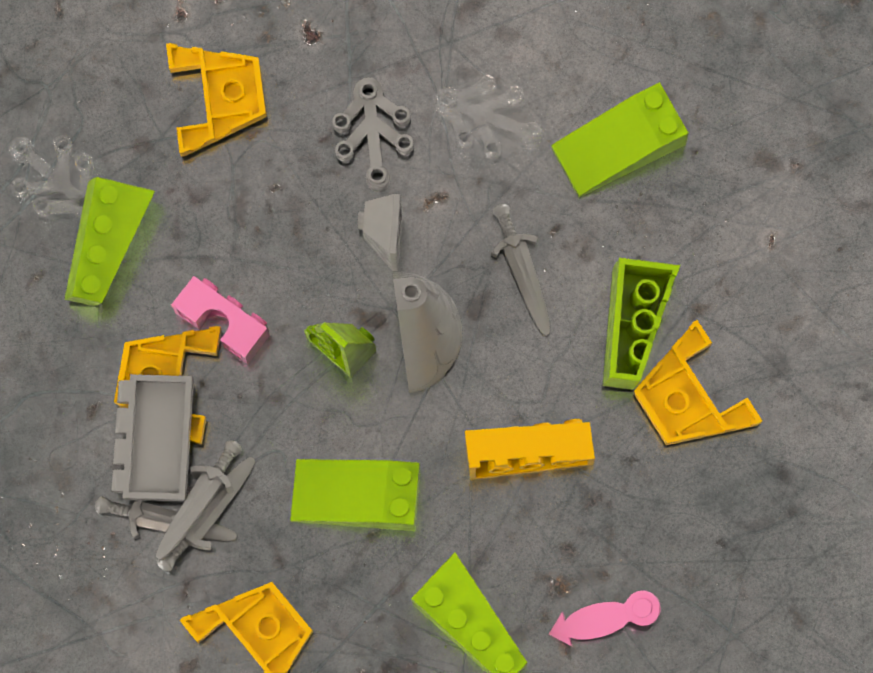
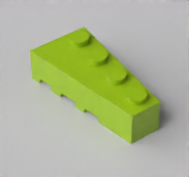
[603,258,680,390]

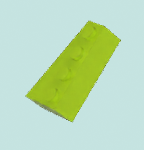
[64,177,155,306]
[411,552,527,673]

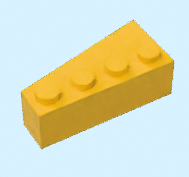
[465,419,595,480]

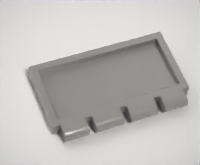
[111,374,194,501]

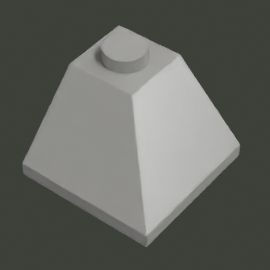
[358,194,403,271]

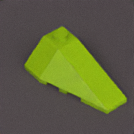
[304,322,376,378]

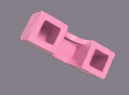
[171,276,270,365]

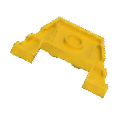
[166,43,267,157]
[633,320,762,446]
[114,326,222,446]
[179,582,313,673]

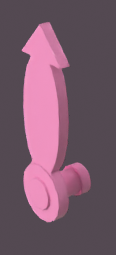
[549,591,661,646]

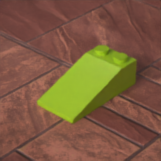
[551,82,689,198]
[290,459,420,531]

